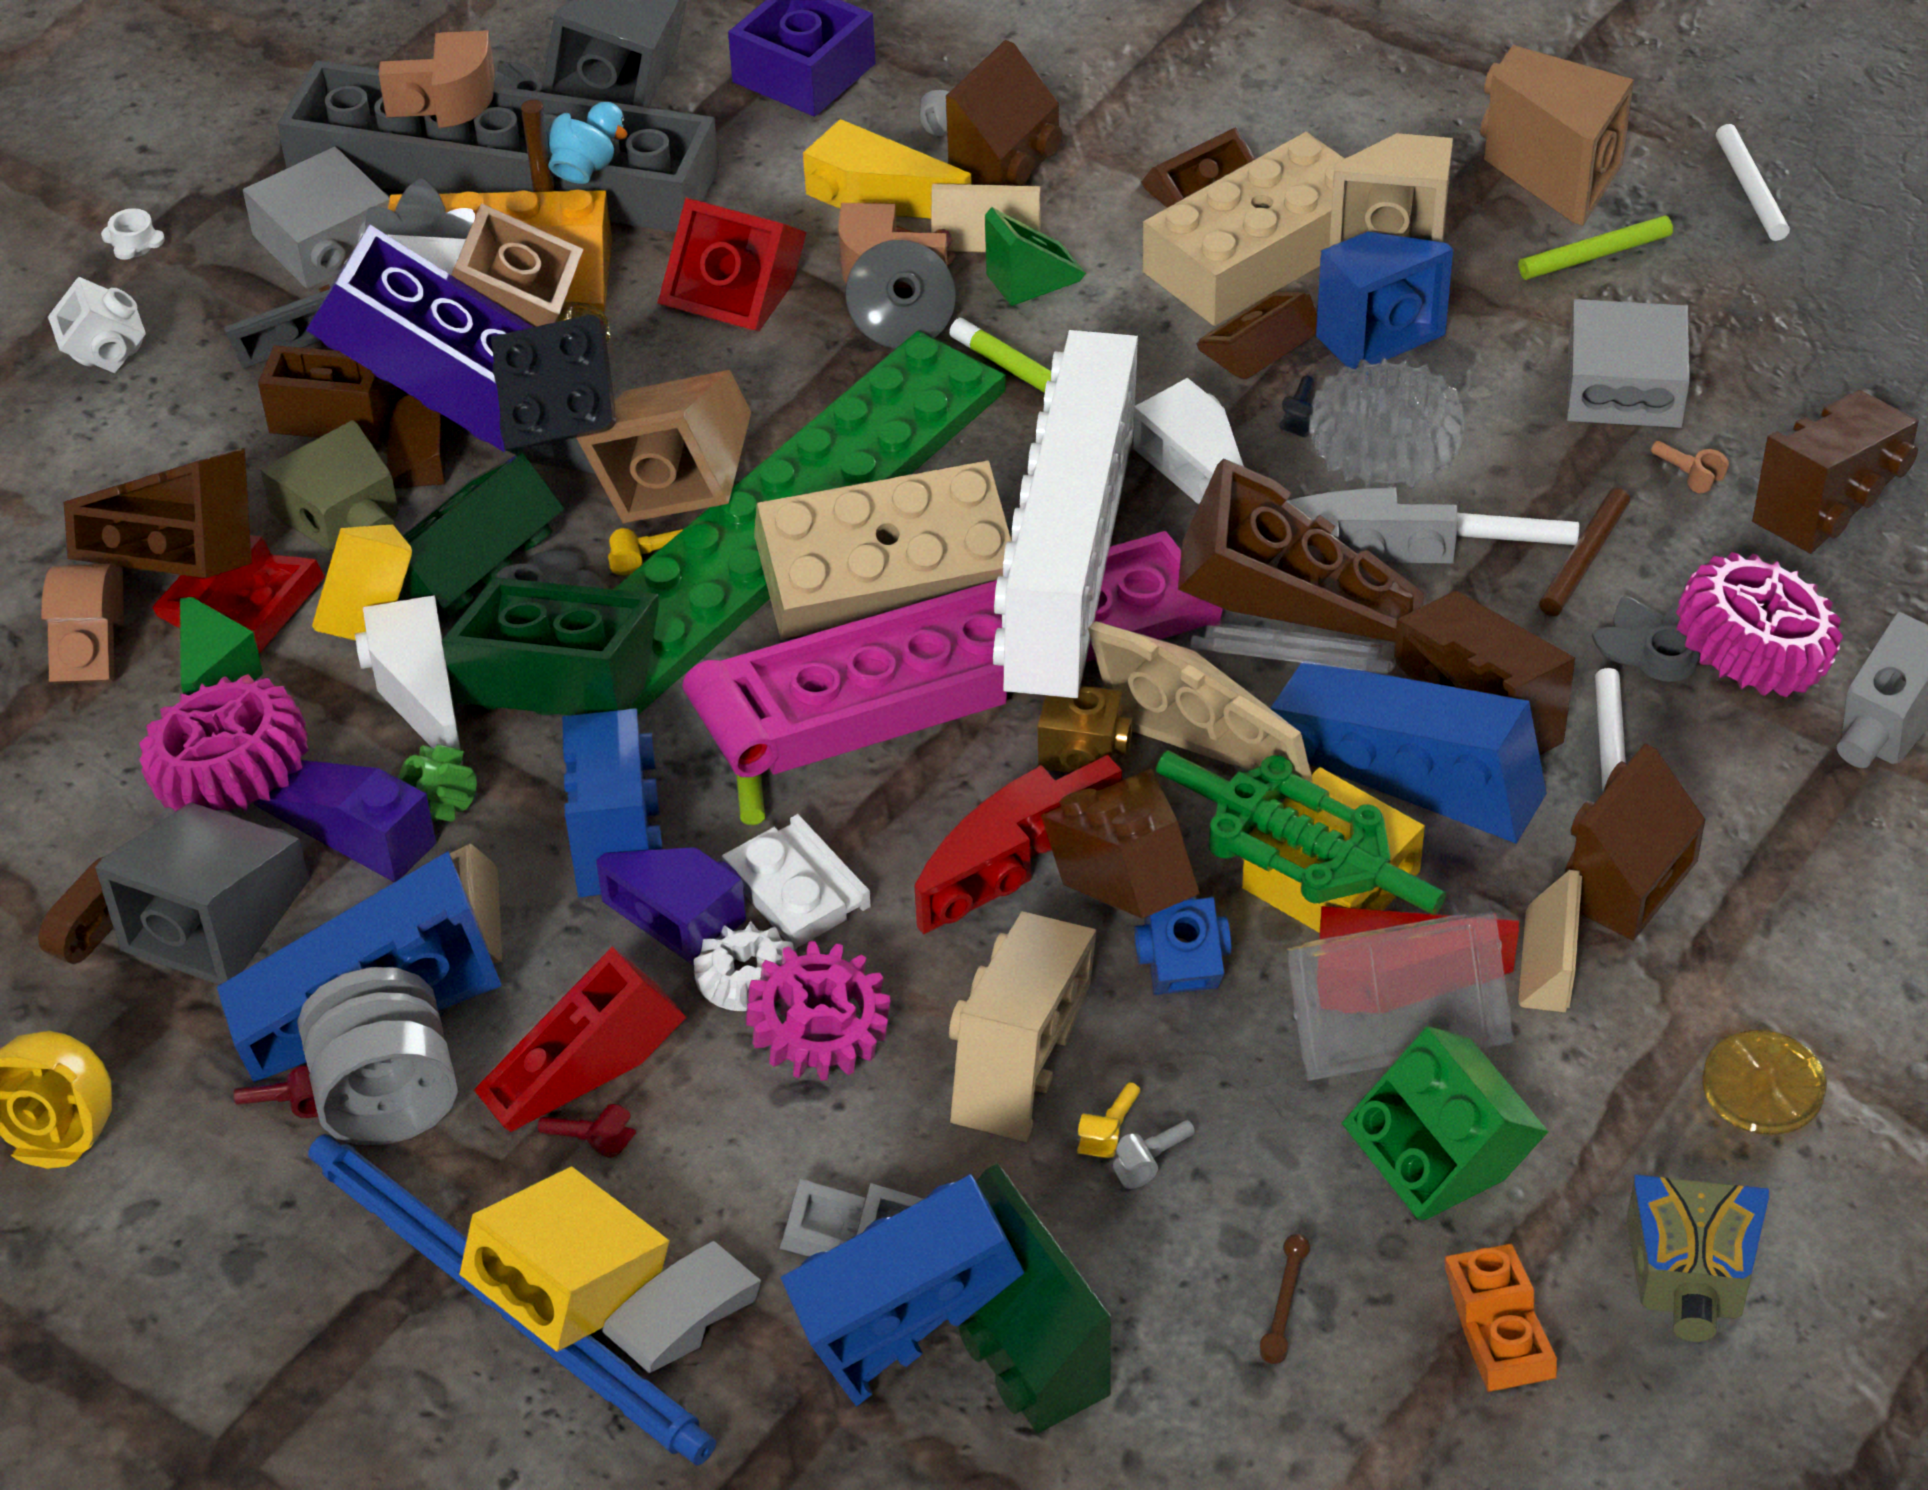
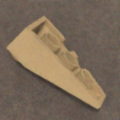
[1088,621,1313,783]

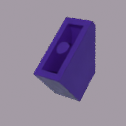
[596,847,746,966]

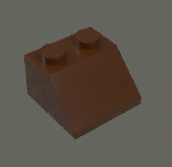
[946,40,1062,186]

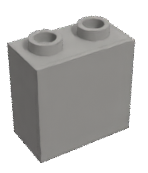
[243,146,390,289]
[1567,299,1689,428]

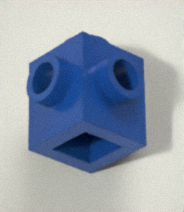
[1134,896,1231,995]

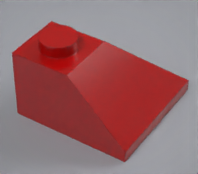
[657,197,807,332]

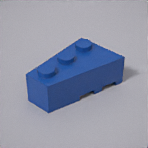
[562,709,663,897]
[780,1174,1024,1407]

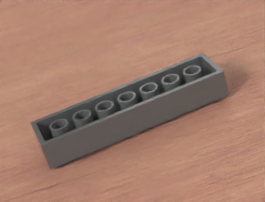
[277,60,719,232]

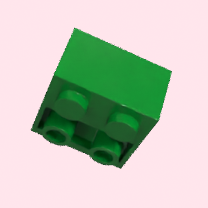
[1341,1026,1549,1221]

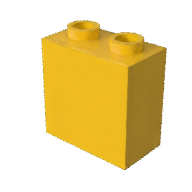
[1242,767,1425,933]
[459,1166,670,1352]

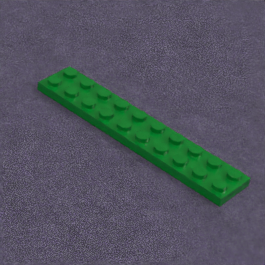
[613,330,1006,715]

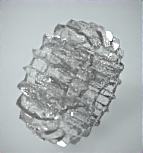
[1309,356,1465,488]

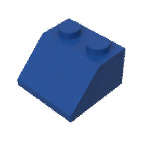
[1316,231,1453,374]

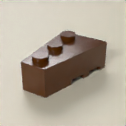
[1752,390,1919,554]
[63,448,252,578]
[1394,590,1575,755]
[1041,768,1200,919]

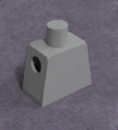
[1837,611,1928,768]

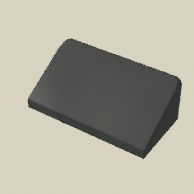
[224,290,329,369]

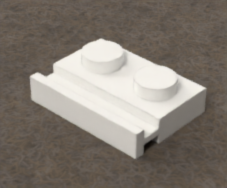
[722,814,871,950]

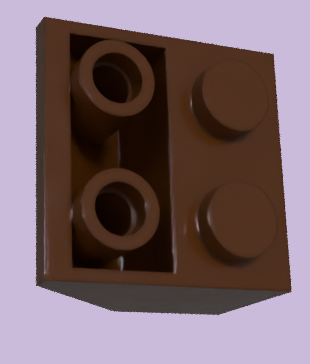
[258,345,399,443]
[1565,743,1705,941]

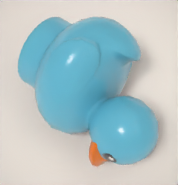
[547,102,628,184]

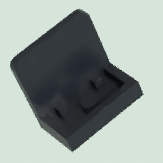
[491,315,616,463]

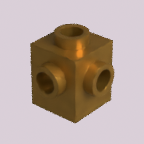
[1037,686,1132,773]

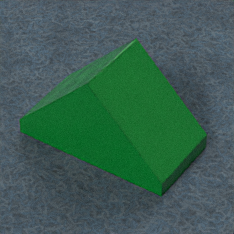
[985,207,1086,306]
[180,597,263,696]

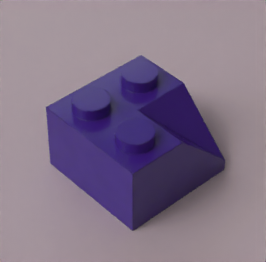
[728,0,876,117]

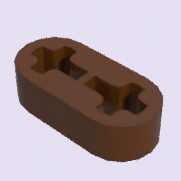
[38,856,114,964]

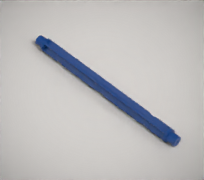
[308,1134,716,1466]

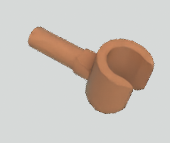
[1651,440,1729,493]

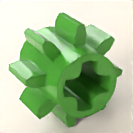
[398,744,477,822]

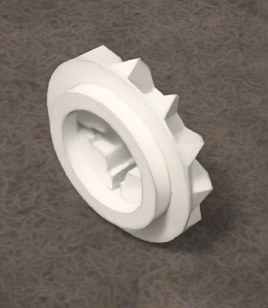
[694,920,794,1011]

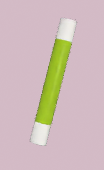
[949,318,1051,393]

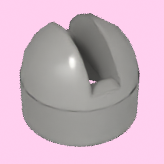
[919,90,949,137]

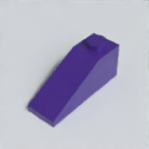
[254,760,436,882]

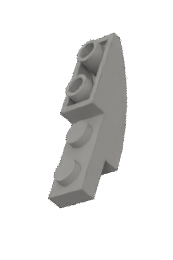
[1288,488,1458,564]

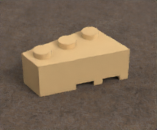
[949,911,1097,1142]

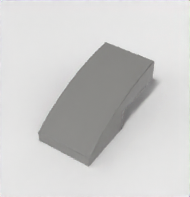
[779,1179,924,1256]
[602,1241,761,1373]

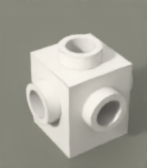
[48,277,146,373]

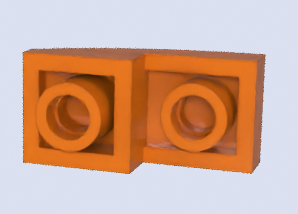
[1445,1243,1557,1392]

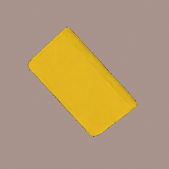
[312,524,412,641]

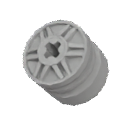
[297,967,458,1145]

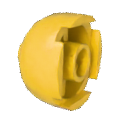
[0,1031,112,1169]

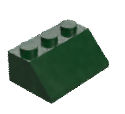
[398,452,565,618]
[441,577,659,716]
[959,1163,1111,1434]

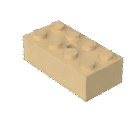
[1143,132,1345,326]
[754,460,1012,640]

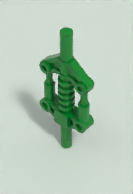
[1156,750,1446,915]

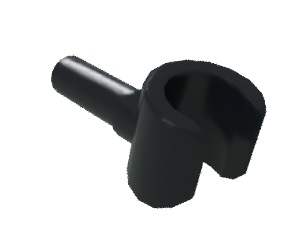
[1279,376,1318,438]

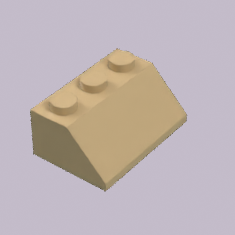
[1329,133,1453,247]

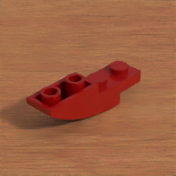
[914,755,1122,935]

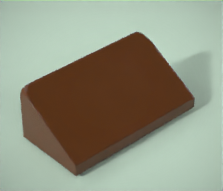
[1141,127,1255,208]
[1196,292,1317,379]
[387,394,447,488]

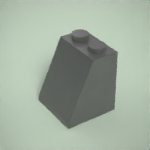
[542,0,687,108]
[95,802,309,985]

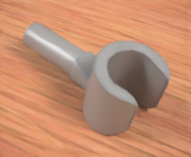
[1113,1120,1195,1189]

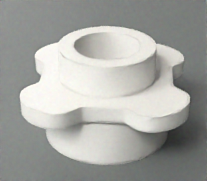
[101,209,165,259]

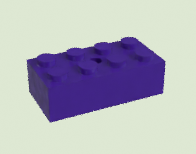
[306,224,533,452]

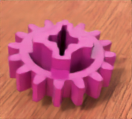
[746,941,890,1081]

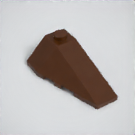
[1178,458,1424,642]

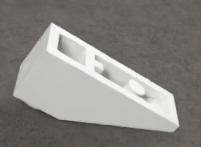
[1133,378,1244,504]
[355,595,463,765]

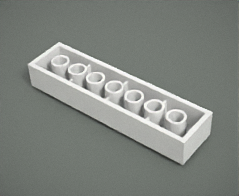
[993,330,1138,698]

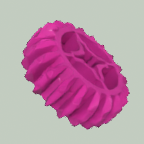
[1675,552,1843,697]
[139,674,309,812]

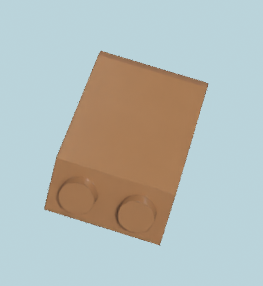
[1480,45,1634,226]
[577,370,751,523]

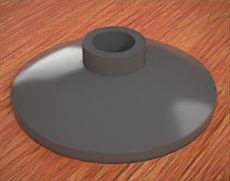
[845,240,956,349]

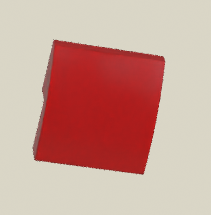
[152,535,325,654]

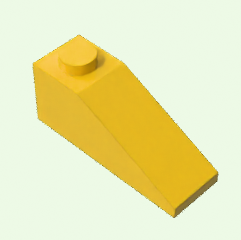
[803,119,971,219]

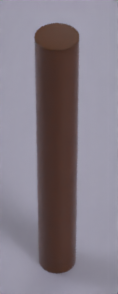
[521,100,555,192]
[1539,488,1630,616]

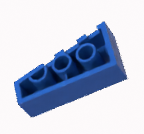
[1271,660,1547,844]
[217,851,502,1083]

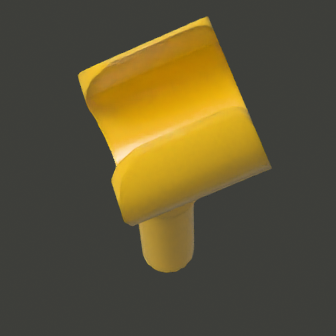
[608,528,683,576]
[1077,1082,1141,1158]

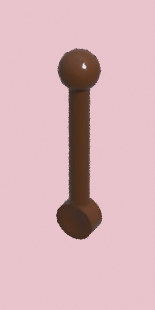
[1260,1234,1310,1364]

